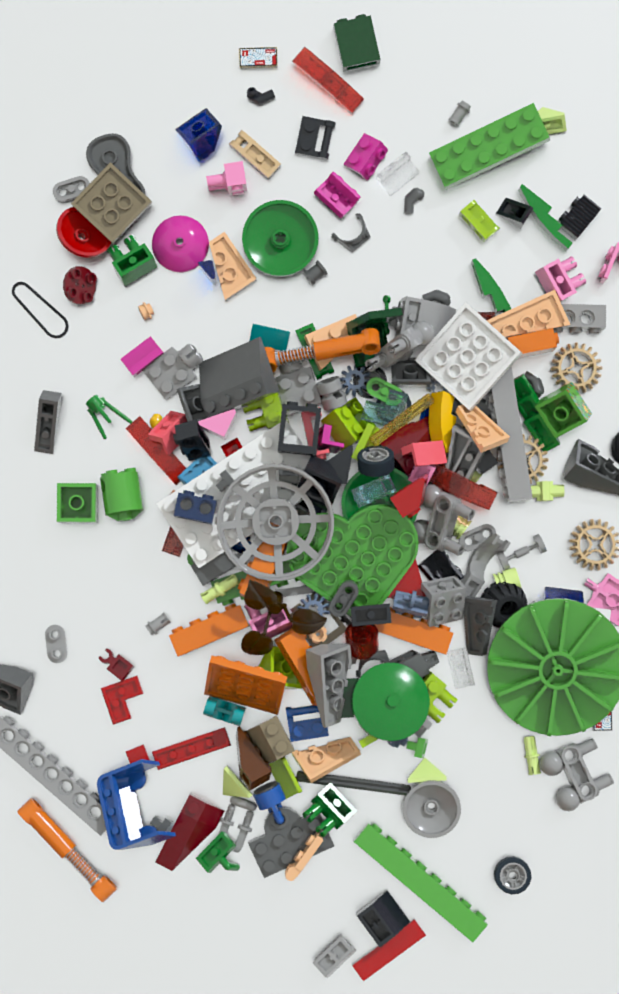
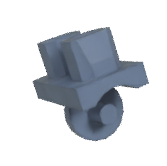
[392,590,429,618]

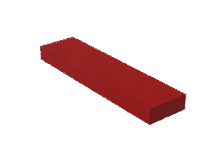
[152,727,231,770]
[352,919,426,981]

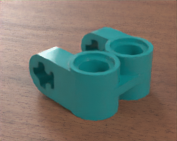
[203,696,246,726]

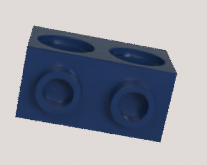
[174,490,217,525]

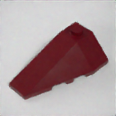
[378,415,456,475]
[155,793,225,871]

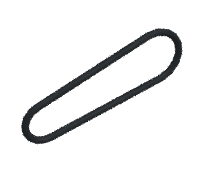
[12,282,68,338]

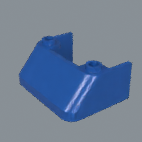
[97,759,176,850]

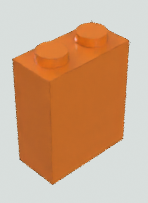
[507,328,559,359]

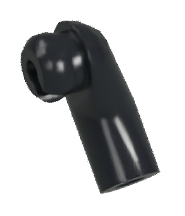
[247,87,275,104]

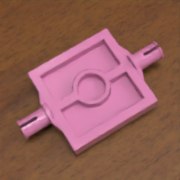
[584,573,619,626]

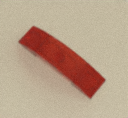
[125,416,186,485]
[430,464,498,510]

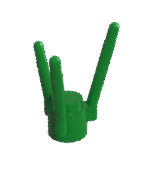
[86,394,132,439]

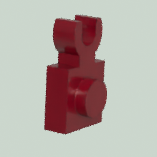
[99,648,134,682]

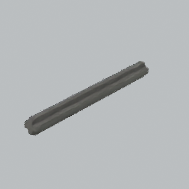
[296,771,411,795]

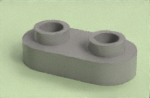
[53,176,90,202]
[459,524,496,551]
[45,625,67,663]

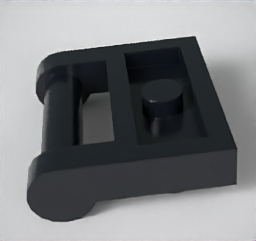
[295,116,336,160]

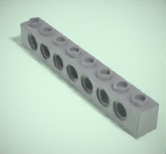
[0,716,106,836]

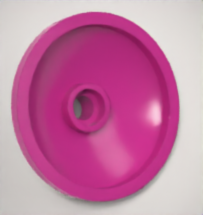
[152,215,209,273]

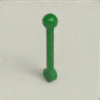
[383,295,391,335]

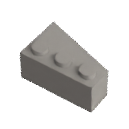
[443,424,486,496]

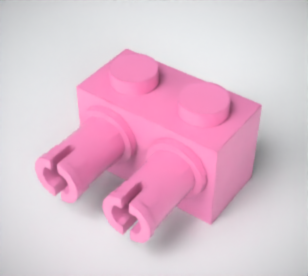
[206,161,247,196]
[535,256,586,301]
[244,605,292,638]

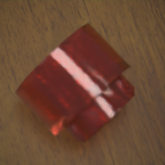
[345,623,379,660]

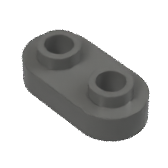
[329,580,359,617]

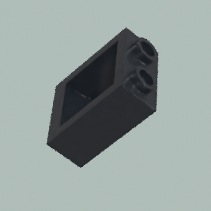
[278,401,321,456]

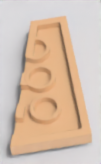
[486,290,570,337]

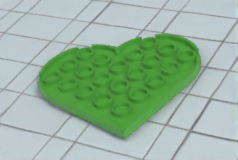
[286,504,419,627]

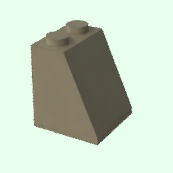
[246,715,295,763]

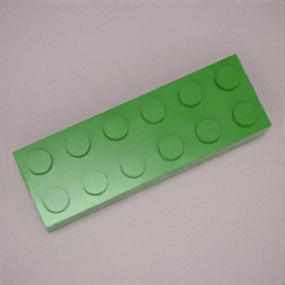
[429,103,550,190]

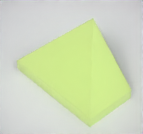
[538,107,567,134]
[407,758,447,783]
[223,765,253,798]

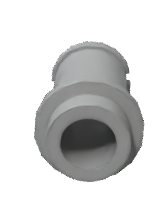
[449,101,471,126]
[145,613,171,635]

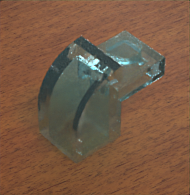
[351,474,397,508]

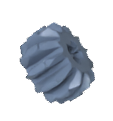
[340,365,370,397]
[297,594,330,617]

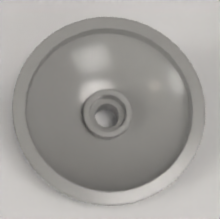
[403,780,461,838]

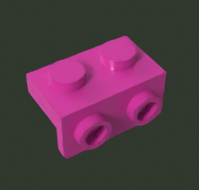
[344,133,388,180]
[314,172,361,219]

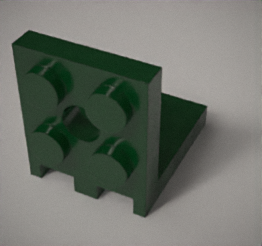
[346,308,403,368]

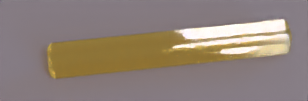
[370,393,435,446]

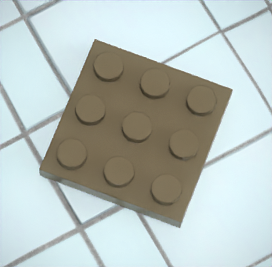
[71,162,152,244]

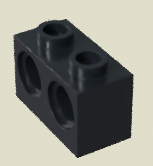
[173,419,211,461]

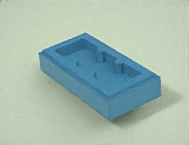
[177,456,217,485]

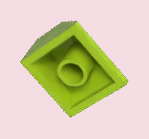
[259,646,302,689]

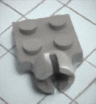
[143,344,203,400]
[275,361,322,415]

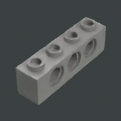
[535,304,606,333]

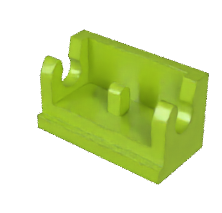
[459,200,500,242]

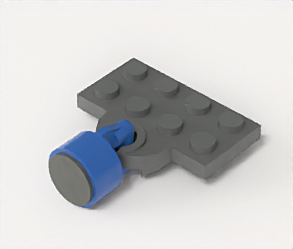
[248,781,334,878]

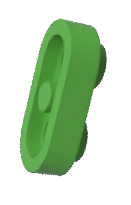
[366,377,403,406]

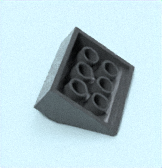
[199,337,279,418]

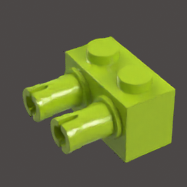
[242,393,289,432]
[423,671,458,723]

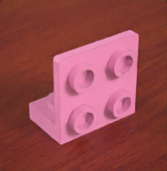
[598,242,619,284]

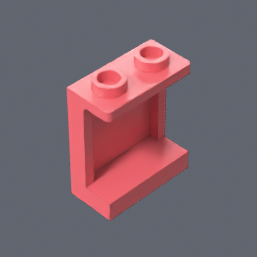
[301,407,330,460]

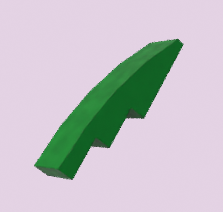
[518,184,573,251]
[471,258,511,314]
[514,374,560,451]

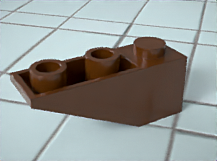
[236,726,272,790]

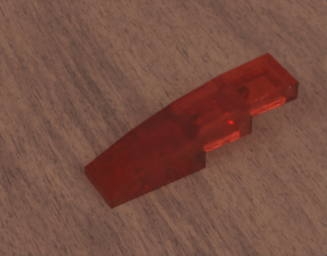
[292,47,364,113]

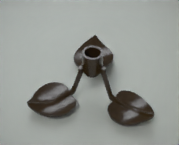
[241,580,327,655]

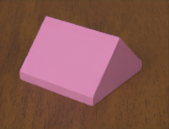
[198,409,237,440]

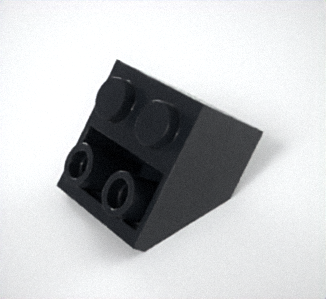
[356,890,410,947]

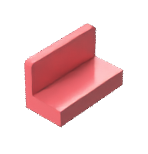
[148,411,188,455]
[401,441,447,467]

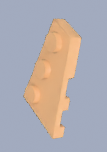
[209,232,257,301]
[304,314,357,371]
[456,404,510,453]
[292,737,361,783]

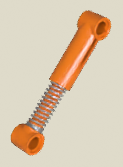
[264,328,381,372]
[17,798,117,902]

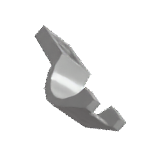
[461,533,511,597]

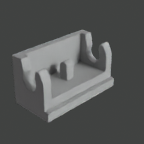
[313,936,356,978]

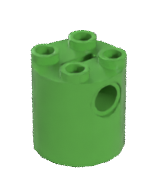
[100,468,143,522]

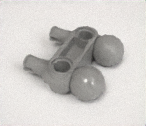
[365,321,434,372]
[413,484,475,556]
[540,738,614,811]

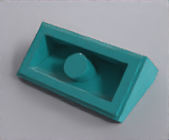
[249,324,290,351]

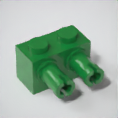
[107,235,157,286]
[302,782,357,837]

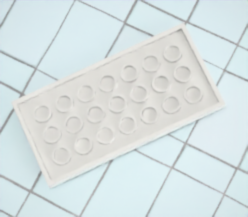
[156,420,311,568]

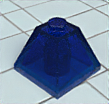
[175,108,222,161]

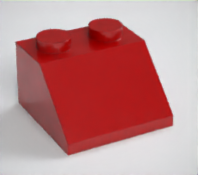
[390,473,429,518]

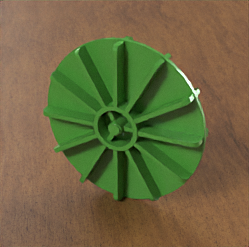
[487,598,619,736]

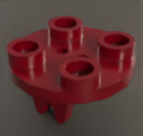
[63,266,97,304]

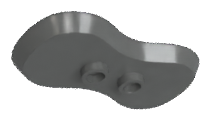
[86,133,146,195]

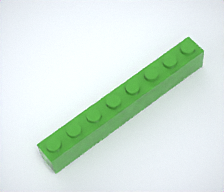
[353,823,488,942]

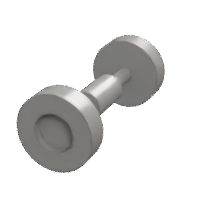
[497,534,547,570]

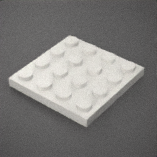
[415,302,522,411]

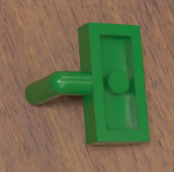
[196,831,240,873]

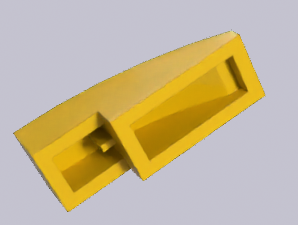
[429,391,457,454]

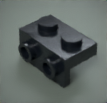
[418,550,464,581]

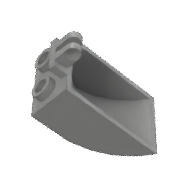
[388,296,456,339]

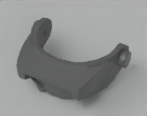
[331,213,371,252]
[356,650,389,678]

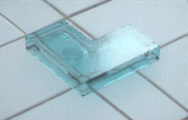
[361,389,408,429]

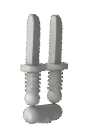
[218,796,257,853]

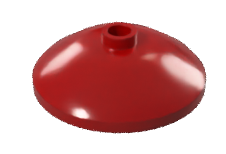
[56,207,111,258]

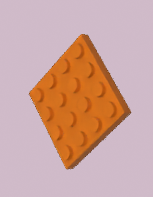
[204,655,288,715]

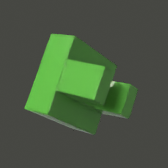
[406,737,428,758]

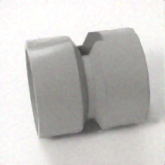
[316,376,347,410]

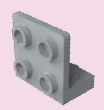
[421,575,466,627]

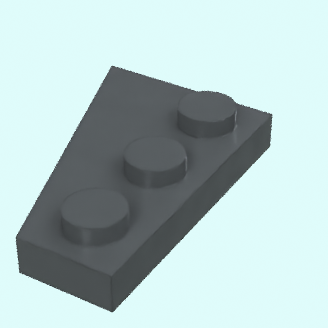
[464,596,497,656]

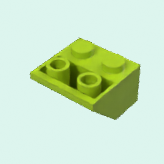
[321,397,377,451]

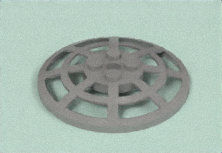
[217,464,334,581]

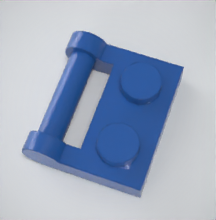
[286,705,329,742]

